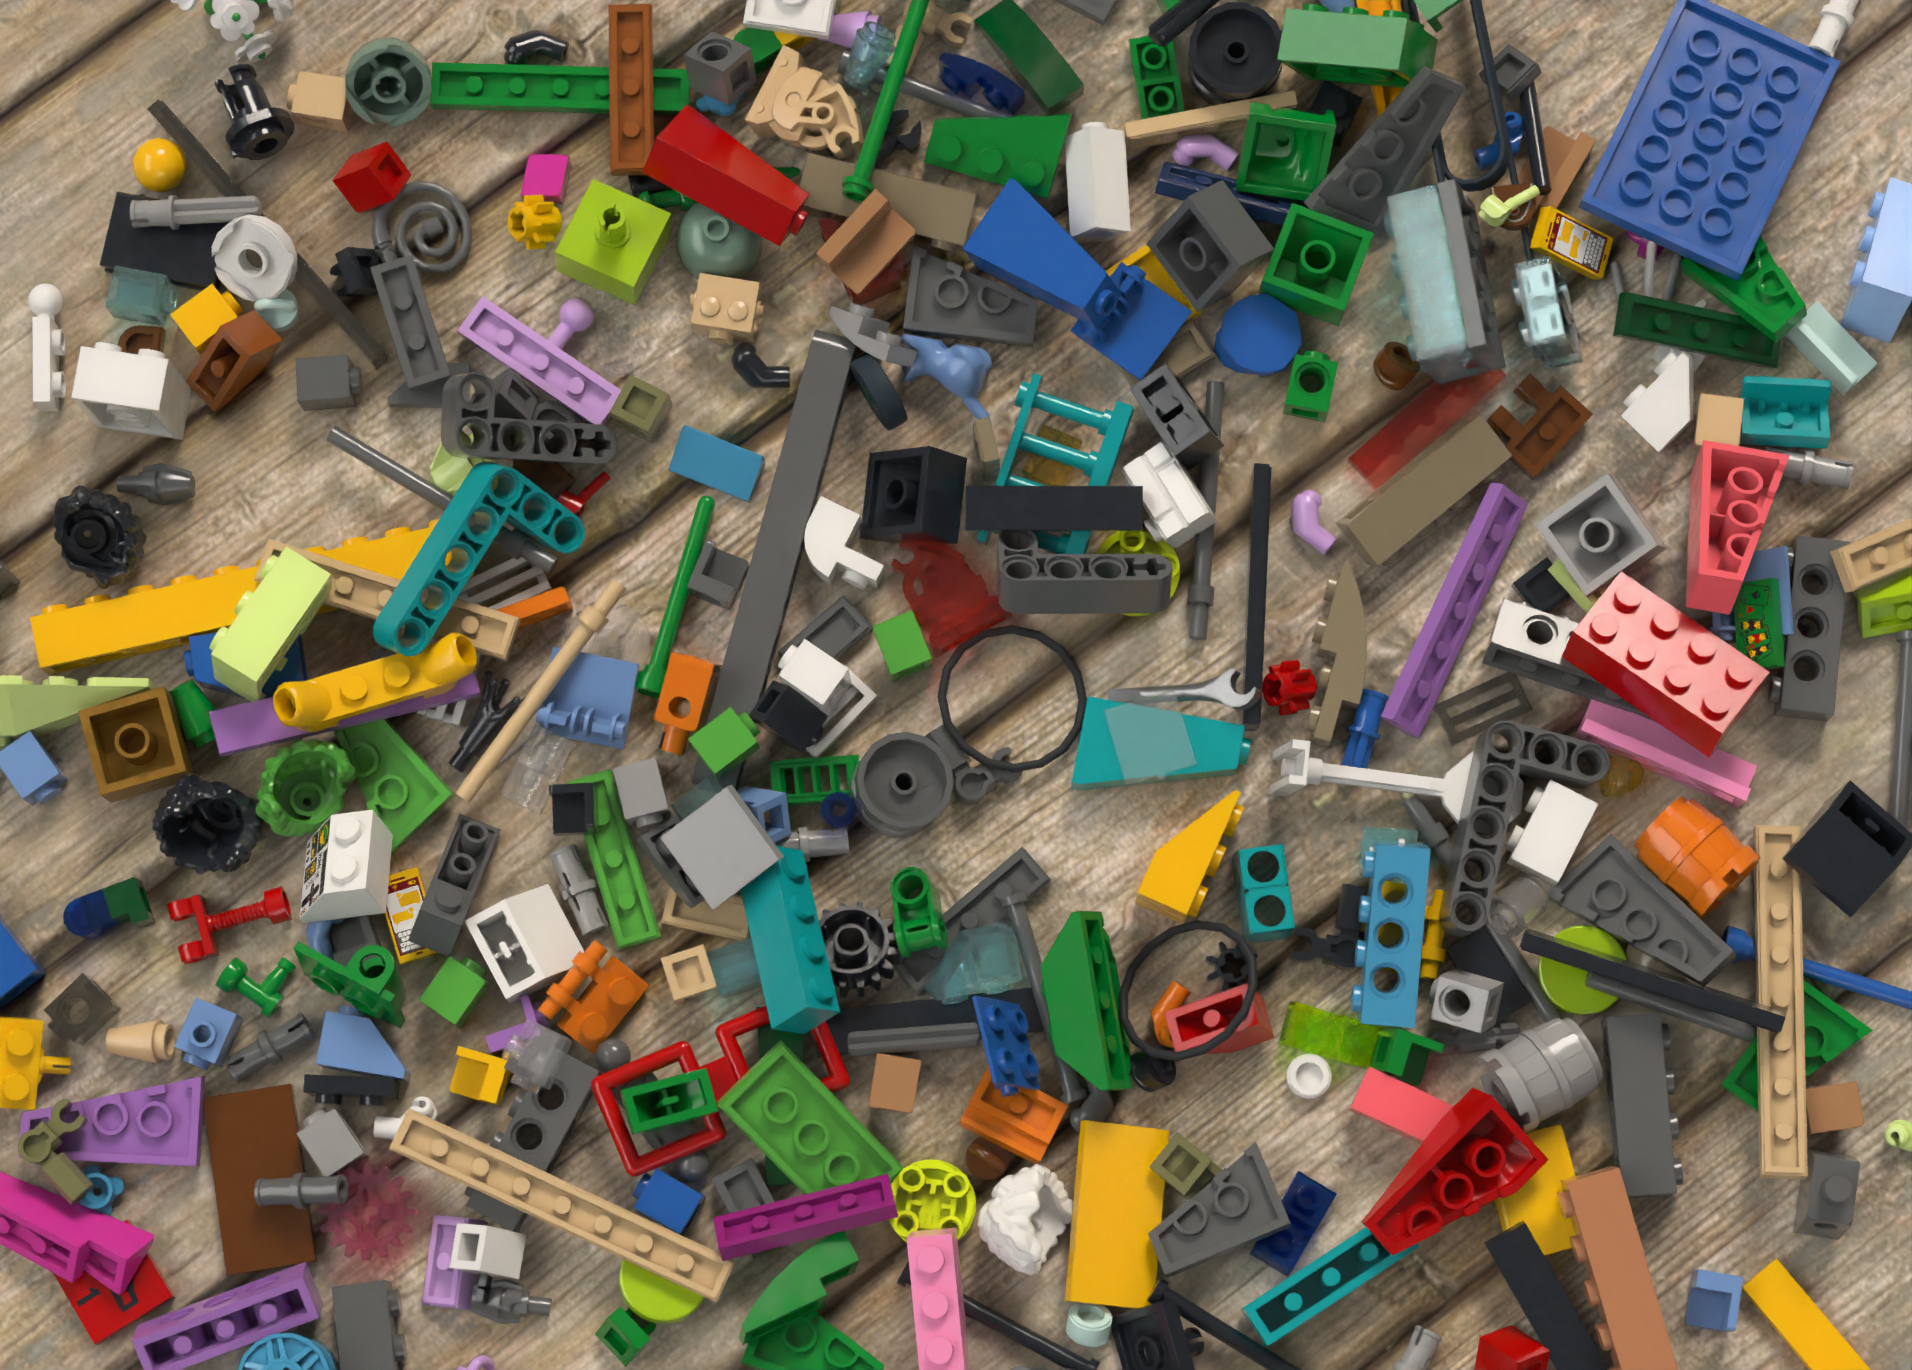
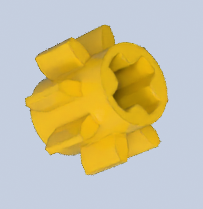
[508,195,562,250]

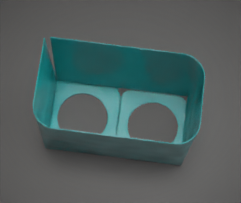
[1232,844,1295,943]

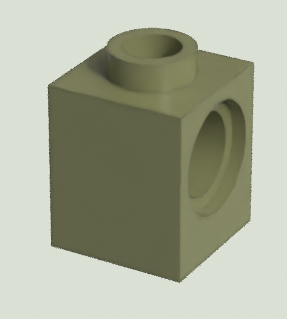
[610,374,673,443]

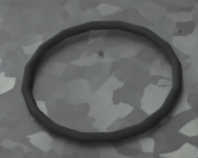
[937,625,1087,772]
[1119,920,1258,1061]

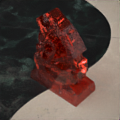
[891,539,1012,658]

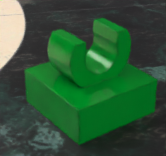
[595,1306,656,1367]

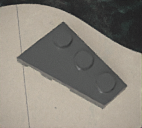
[903,245,1038,347]

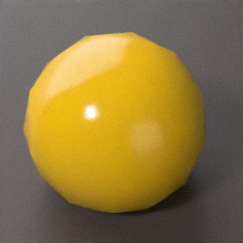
[133,138,187,193]

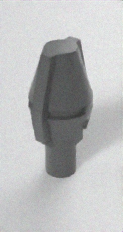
[116,463,195,505]
[471,1279,552,1324]

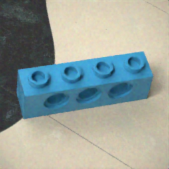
[1351,841,1431,1028]

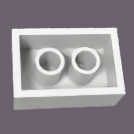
[71,342,192,440]

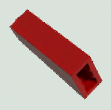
[642,105,809,246]

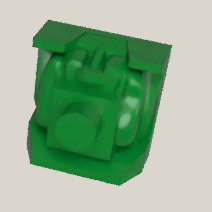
[1235,102,1336,201]

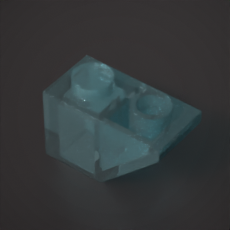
[925,922,1023,1004]

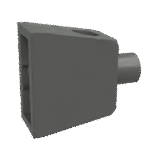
[1793,1148,1860,1240]

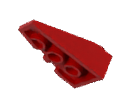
[1362,1088,1549,1255]

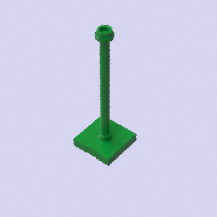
[842,0,971,203]

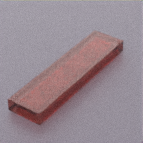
[1348,362,1506,490]

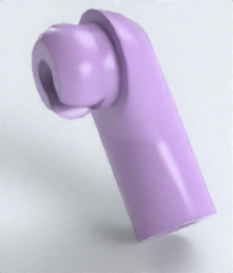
[1173,133,1240,172]

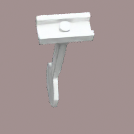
[1269,739,1524,835]

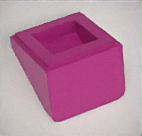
[520,154,572,204]

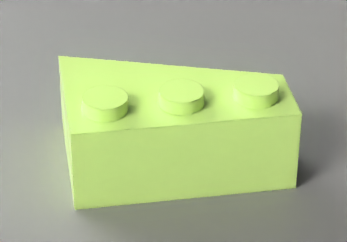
[209,547,332,702]

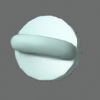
[254,289,300,332]
[1066,1303,1113,1347]

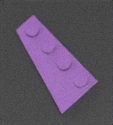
[19,1076,205,1166]

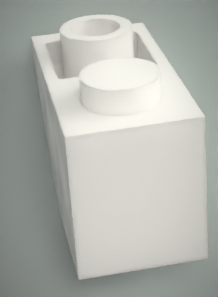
[1621,352,1694,452]

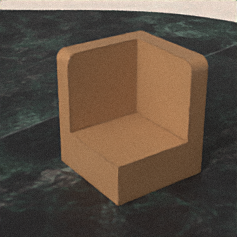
[868,1053,922,1114]
[1806,1081,1864,1137]

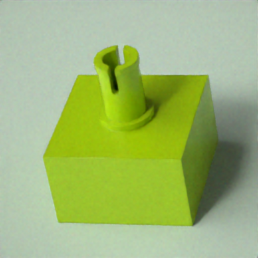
[555,179,672,306]

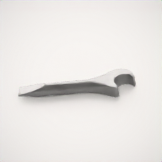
[1108,669,1262,710]

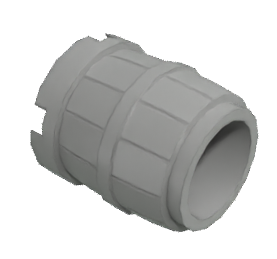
[1476,1018,1604,1134]

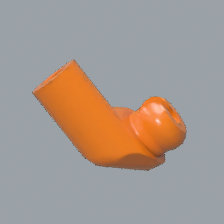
[1151,980,1191,1048]

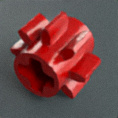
[1262,659,1317,716]

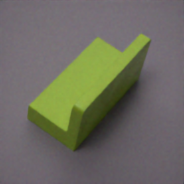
[1852,566,1912,638]

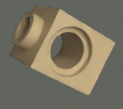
[287,71,352,132]

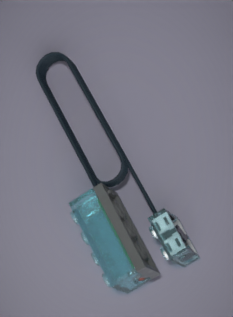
[1384,0,1583,384]

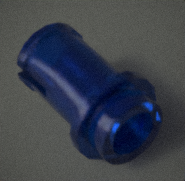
[821,792,856,828]

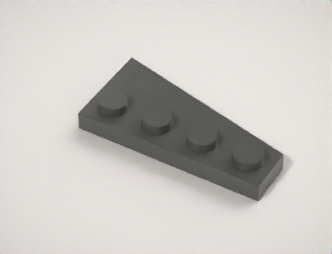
[1546,834,1737,987]

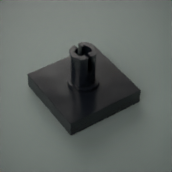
[1111,1298,1204,1370]

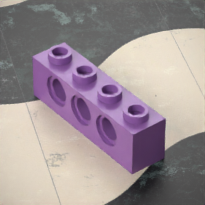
[132,1262,322,1370]

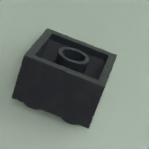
[860,446,967,546]

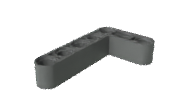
[1439,720,1610,937]

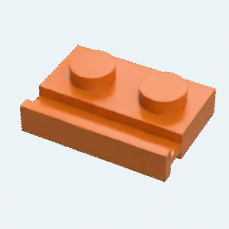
[959,1065,1069,1164]

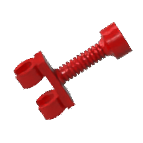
[167,886,292,964]

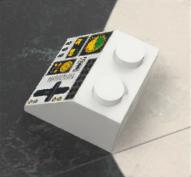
[300,810,393,923]

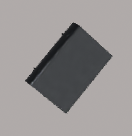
[100,191,229,292]

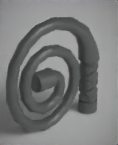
[372,181,473,274]

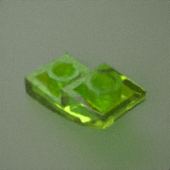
[1278,1001,1382,1070]

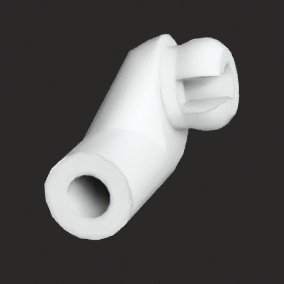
[373,1096,437,1140]

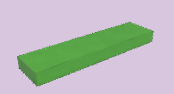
[568,769,662,951]

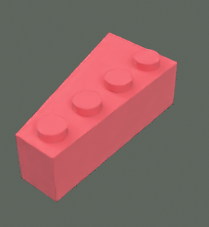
[1686,440,1790,615]

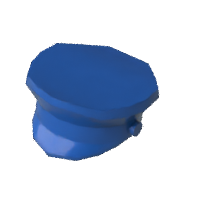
[1214,293,1303,377]

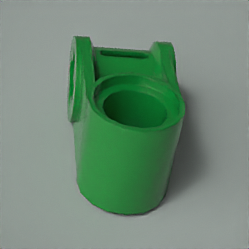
[890,867,949,959]

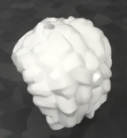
[977,1164,1073,1276]

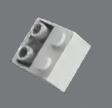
[465,884,585,1004]

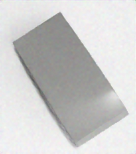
[829,302,917,368]

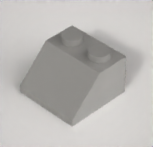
[1536,473,1667,597]

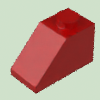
[1165,983,1274,1054]

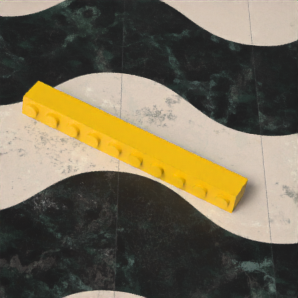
[30,518,476,675]

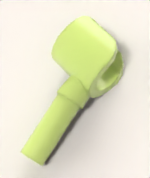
[1478,185,1540,227]

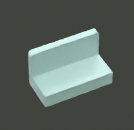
[1785,301,1878,396]

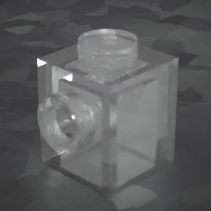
[502,1019,572,1093]

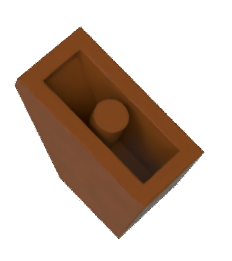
[186,310,283,412]

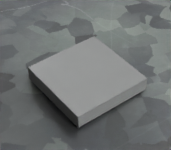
[661,784,784,910]

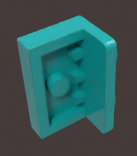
[1739,376,1832,449]

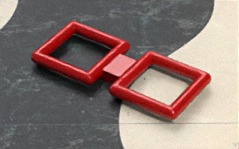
[591,1005,850,1177]

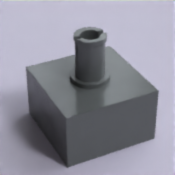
[1146,180,1274,312]

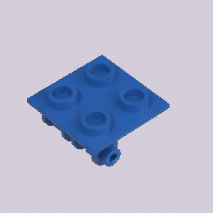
[1070,262,1192,381]
[972,996,1040,1097]

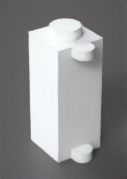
[1065,122,1131,243]

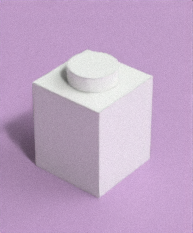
[449,1223,526,1279]

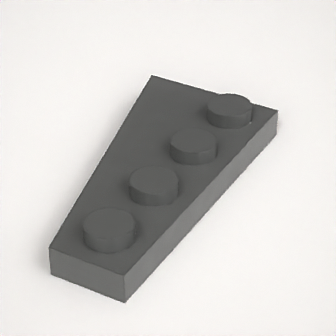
[1304,66,1465,237]

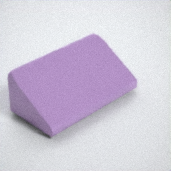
[422,1215,488,1310]

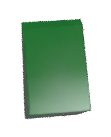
[620,1068,718,1135]

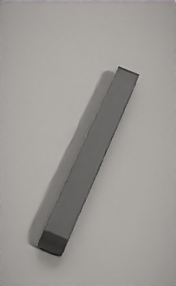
[692,330,858,791]

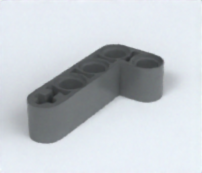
[441,372,618,465]
[996,531,1172,614]

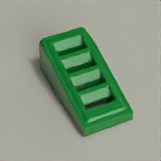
[770,755,859,807]

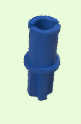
[1340,689,1389,769]

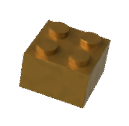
[78,686,195,803]

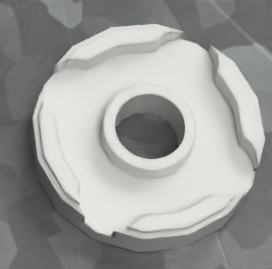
[212,215,297,301]

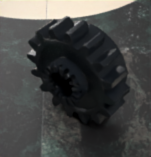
[819,902,900,998]

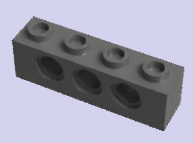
[1768,535,1850,722]
[1482,599,1651,719]
[465,1046,602,1232]

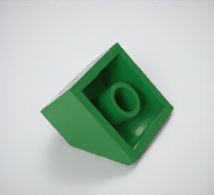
[1258,203,1374,327]

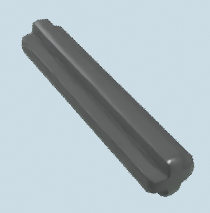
[847,1022,980,1057]

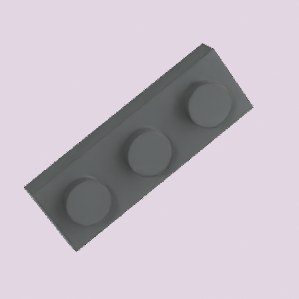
[370,254,452,392]

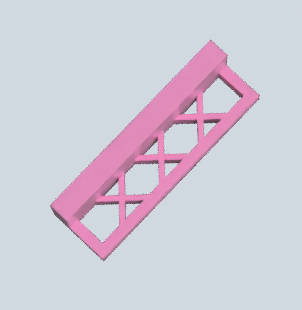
[1575,699,1757,808]

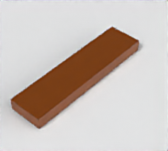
[608,4,655,176]

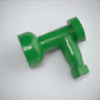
[215,957,296,1019]

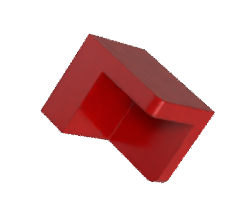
[332,141,412,213]
[1474,1325,1550,1370]

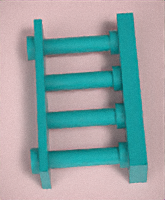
[976,373,1134,554]

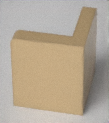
[1694,393,1744,447]
[661,944,718,1005]

